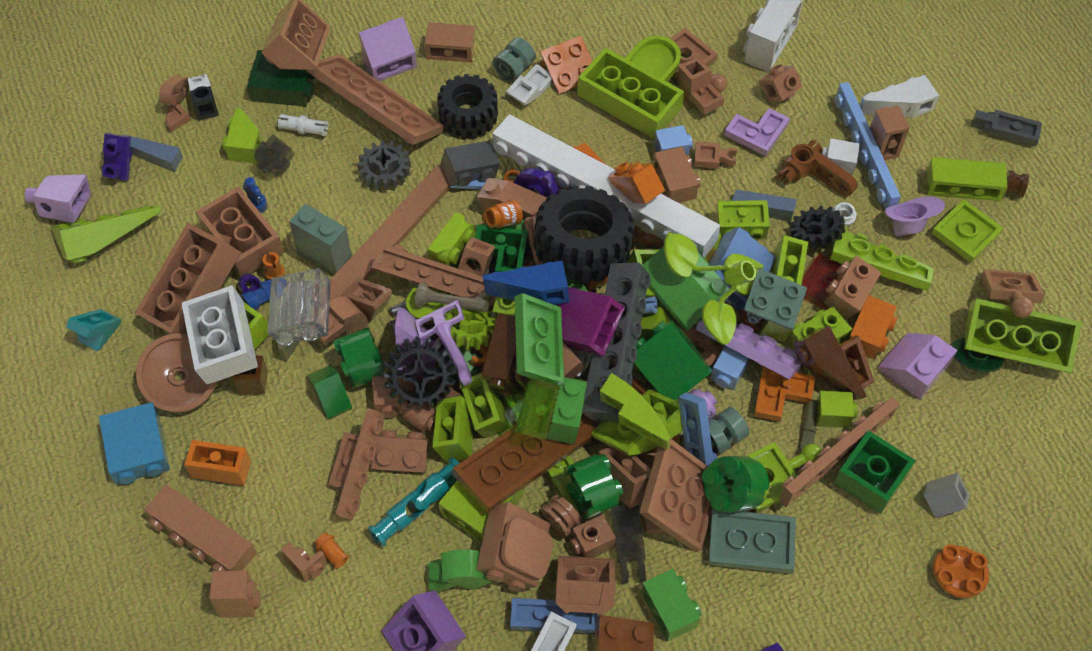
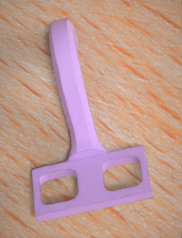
[415,300,472,386]

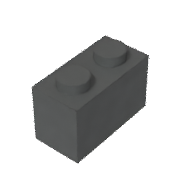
[441,140,500,186]

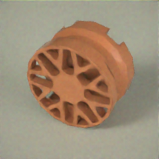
[539,494,582,538]

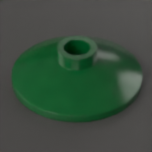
[952,337,1005,372]

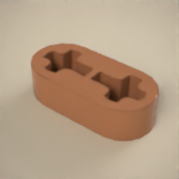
[159,75,189,105]

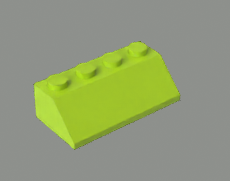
[965,299,1082,373]

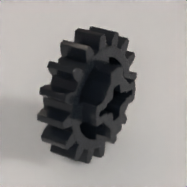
[790,205,846,250]

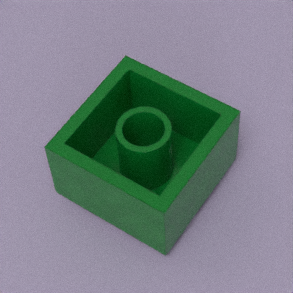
[834,430,916,514]

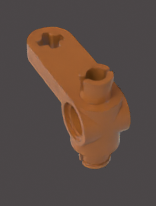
[777,140,858,196]

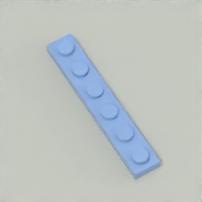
[835,82,901,210]

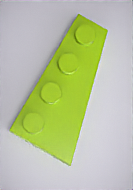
[830,226,934,291]

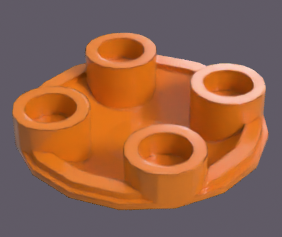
[933,544,989,598]

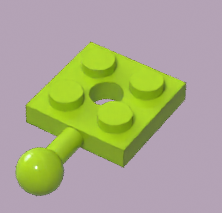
[747,442,822,513]

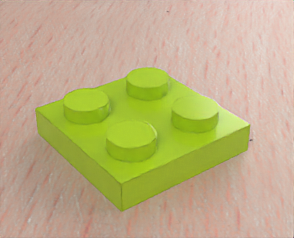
[931,199,1004,263]

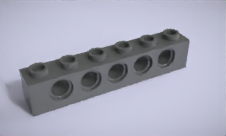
[582,263,651,422]

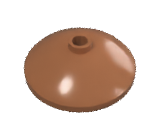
[136,333,217,413]

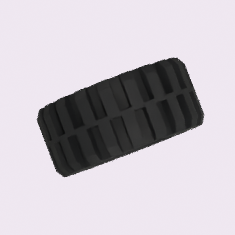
[533,186,635,283]

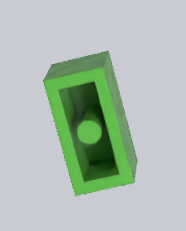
[547,377,587,445]
[641,569,701,642]

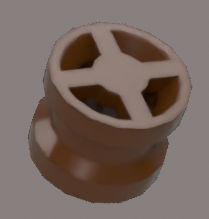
[1005,170,1029,198]

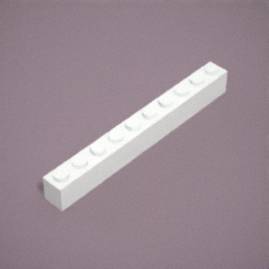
[492,114,720,259]

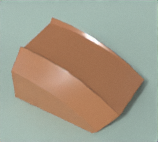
[556,556,615,616]

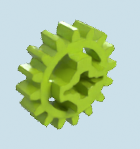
[444,308,497,350]

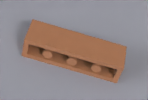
[144,484,257,571]

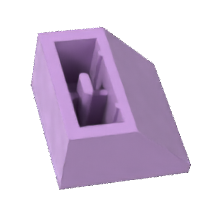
[359,17,417,81]

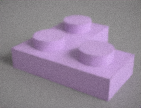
[724,108,790,156]

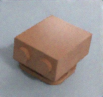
[476,502,553,592]

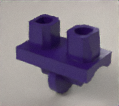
[102,133,132,180]

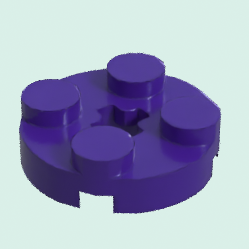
[513,168,559,198]

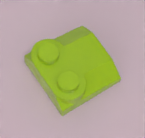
[428,212,476,268]

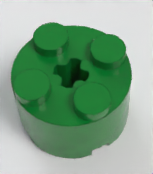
[333,327,386,388]
[564,454,623,519]
[702,456,769,512]

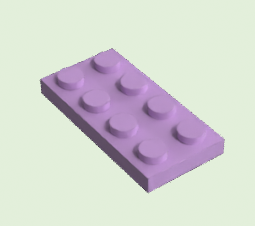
[695,319,804,379]

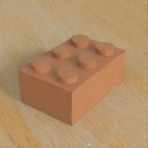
[196,186,284,278]

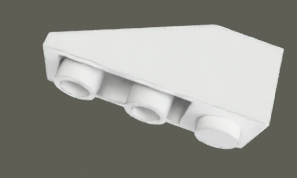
[860,75,939,118]

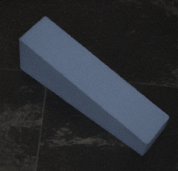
[123,134,183,172]
[732,190,797,222]

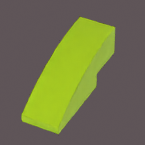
[600,373,670,450]

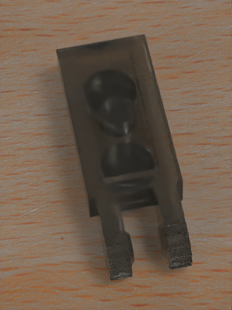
[610,505,646,584]

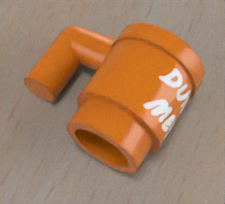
[482,200,523,228]

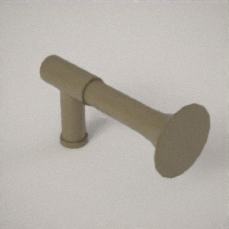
[415,281,493,313]

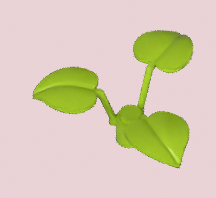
[664,232,764,345]

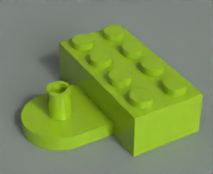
[577,36,684,139]

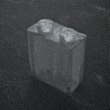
[268,268,331,345]

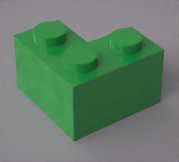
[475,225,528,272]

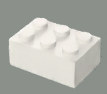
[743,0,803,73]
[182,286,258,384]

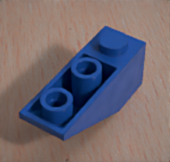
[482,261,570,305]

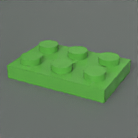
[515,293,564,386]

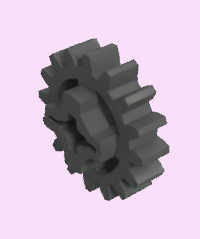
[357,140,411,190]

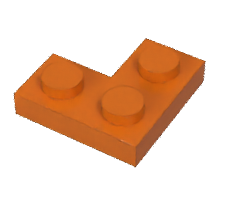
[754,366,815,422]

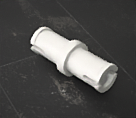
[278,114,329,136]

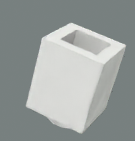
[822,138,860,176]

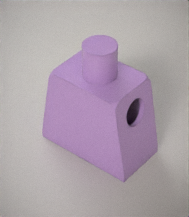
[25,175,92,223]

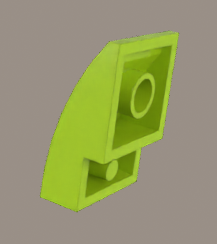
[591,389,683,456]

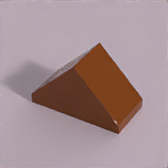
[840,335,875,388]

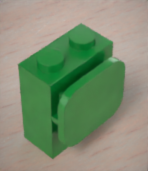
[634,320,712,401]

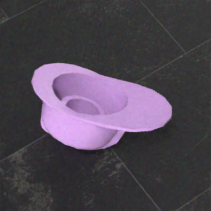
[885,196,945,236]

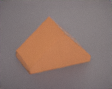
[341,278,392,322]

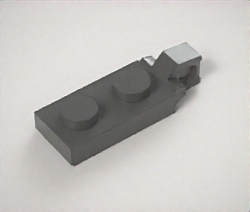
[971,110,1042,147]

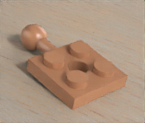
[670,28,727,92]
[981,269,1045,318]

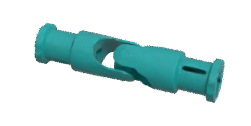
[367,457,459,547]

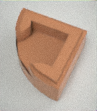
[165,103,191,132]

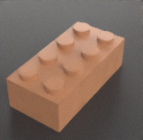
[135,223,241,334]

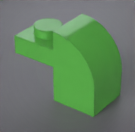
[428,549,494,593]

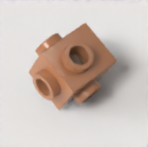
[759,64,803,101]

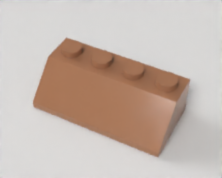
[261,0,331,70]

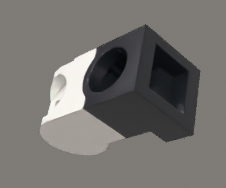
[188,74,219,120]

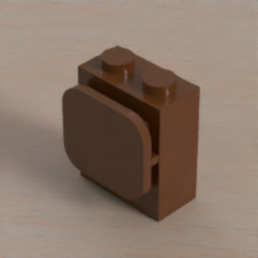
[482,314,536,397]

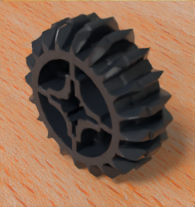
[382,336,456,410]

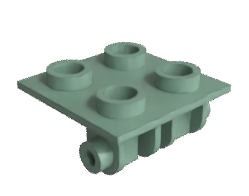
[744,268,807,330]

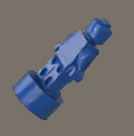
[243,177,267,213]
[240,279,288,310]

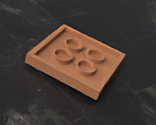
[639,438,713,551]

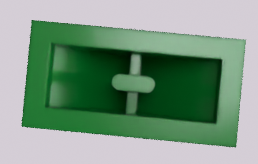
[307,365,353,420]

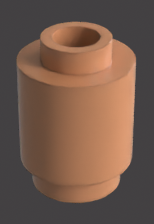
[400,399,436,433]

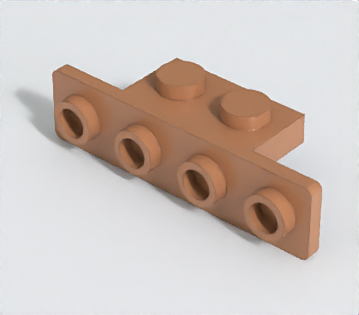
[328,408,384,520]

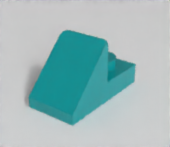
[66,309,122,351]

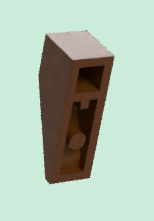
[793,326,867,400]

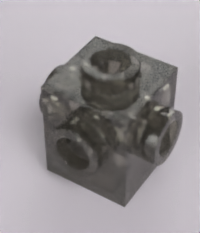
[254,134,294,177]

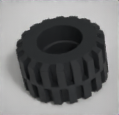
[437,74,498,139]

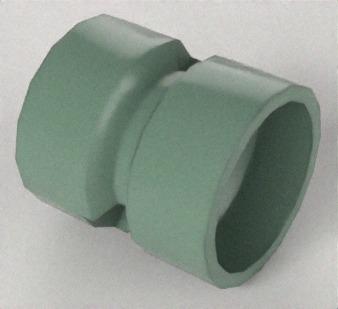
[492,37,536,82]
[708,407,749,456]

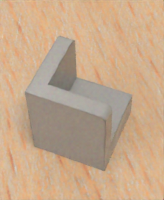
[924,473,970,517]

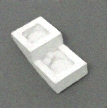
[506,64,553,106]

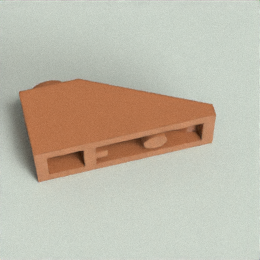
[477,178,547,220]

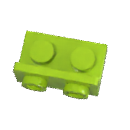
[716,200,770,241]

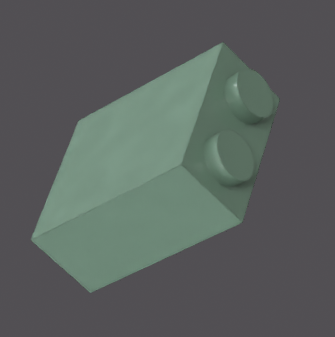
[289,204,352,276]

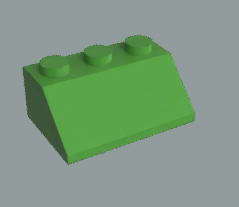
[642,234,729,331]

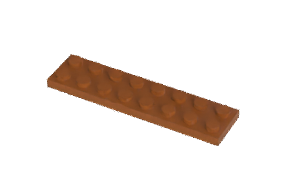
[452,364,647,513]

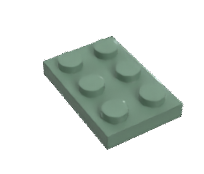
[708,508,796,574]

